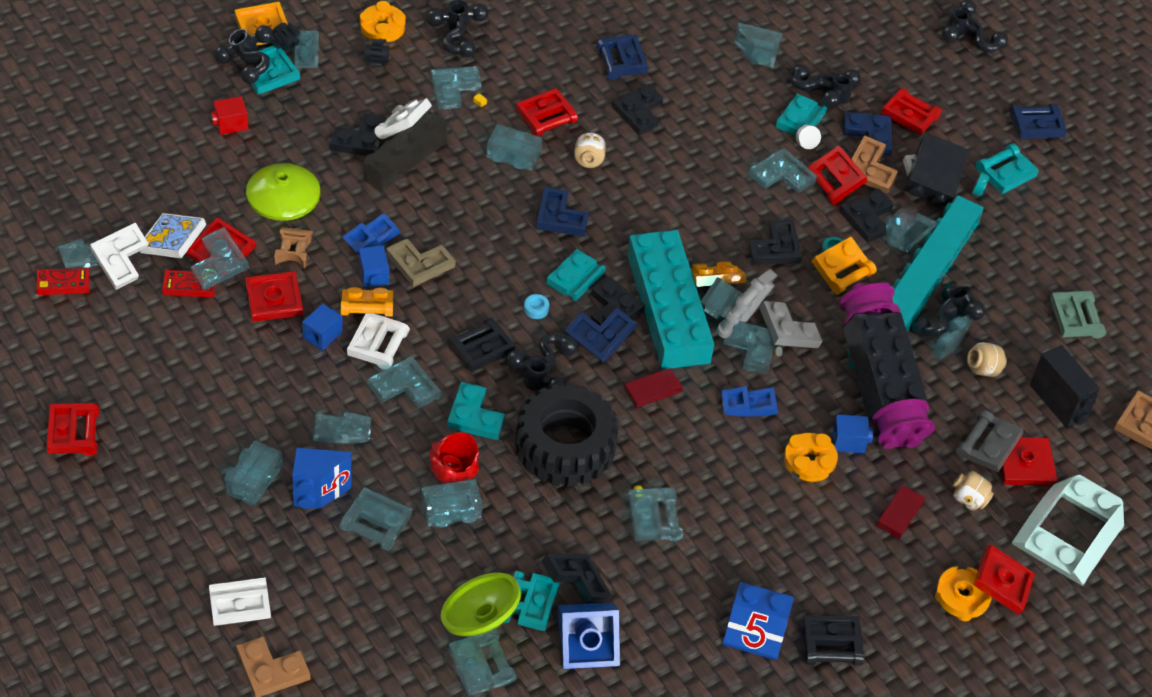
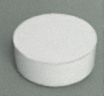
[796,125,821,149]

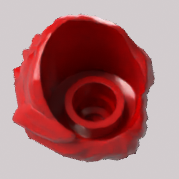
[429,432,479,485]

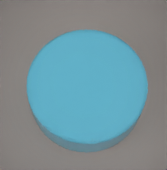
[524,294,549,319]

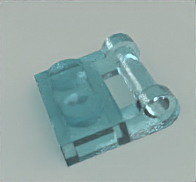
[340,487,412,551]
[628,488,684,542]
[449,628,517,696]

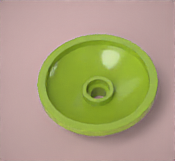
[246,163,320,221]
[441,573,521,637]

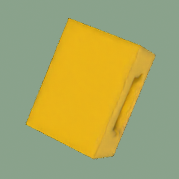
[473,93,487,107]

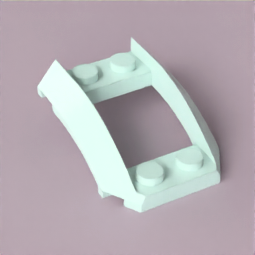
[1012,475,1124,586]

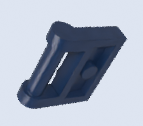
[596,35,648,80]
[1010,104,1067,139]

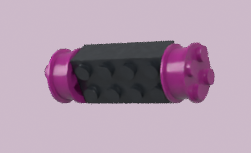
[839,282,935,449]

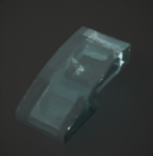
[58,237,105,268]
[313,412,371,443]

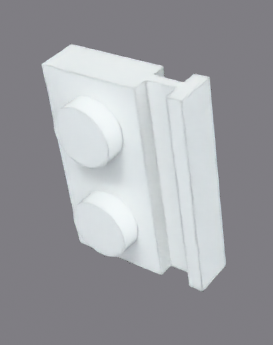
[209,578,271,626]

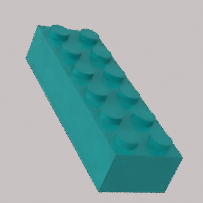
[627,230,714,370]

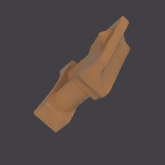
[274,227,313,268]

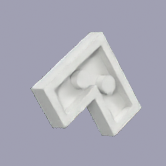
[90,223,148,290]

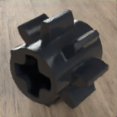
[271,23,301,52]
[365,39,390,67]

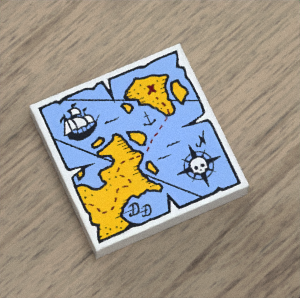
[140,213,206,258]

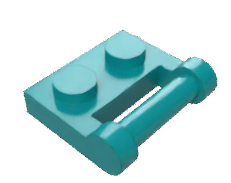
[975,143,1039,194]

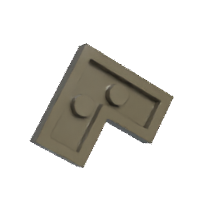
[386,239,456,287]

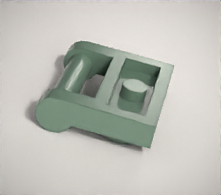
[1050,291,1106,339]

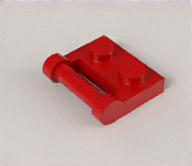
[516,88,578,137]
[881,88,942,136]
[805,146,868,206]
[47,403,100,456]

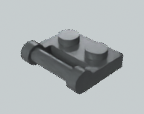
[956,410,1023,472]

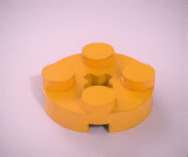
[360,1,406,42]
[784,433,838,482]
[935,567,992,621]

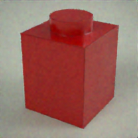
[210,96,248,135]

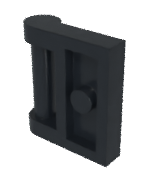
[447,317,515,372]
[802,615,864,665]

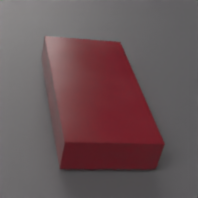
[624,368,683,408]
[876,485,926,539]

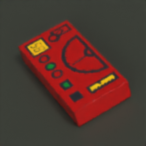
[36,268,90,295]
[162,270,217,298]

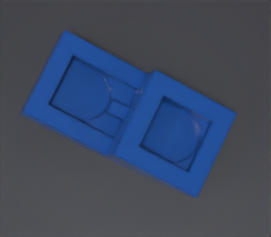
[343,213,400,255]
[721,386,779,416]

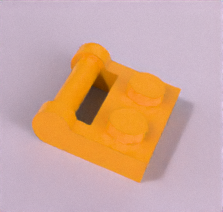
[811,237,877,295]
[341,287,393,317]

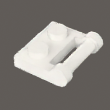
[375,98,432,139]
[347,313,410,370]

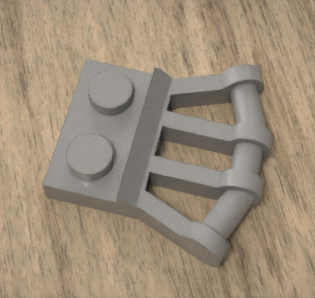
[717,269,777,338]

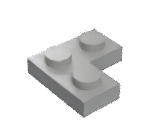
[760,301,823,348]

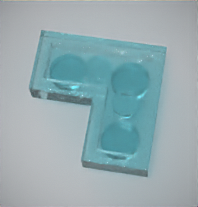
[431,66,481,110]
[749,148,817,193]
[191,227,249,290]
[723,321,775,375]
[368,357,441,409]

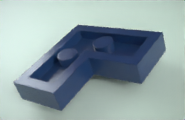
[843,112,892,156]
[536,187,589,237]
[565,308,637,363]

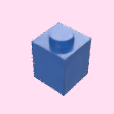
[359,245,389,287]
[302,304,343,351]
[833,415,873,453]

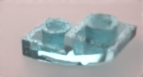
[295,31,319,68]
[933,315,973,360]

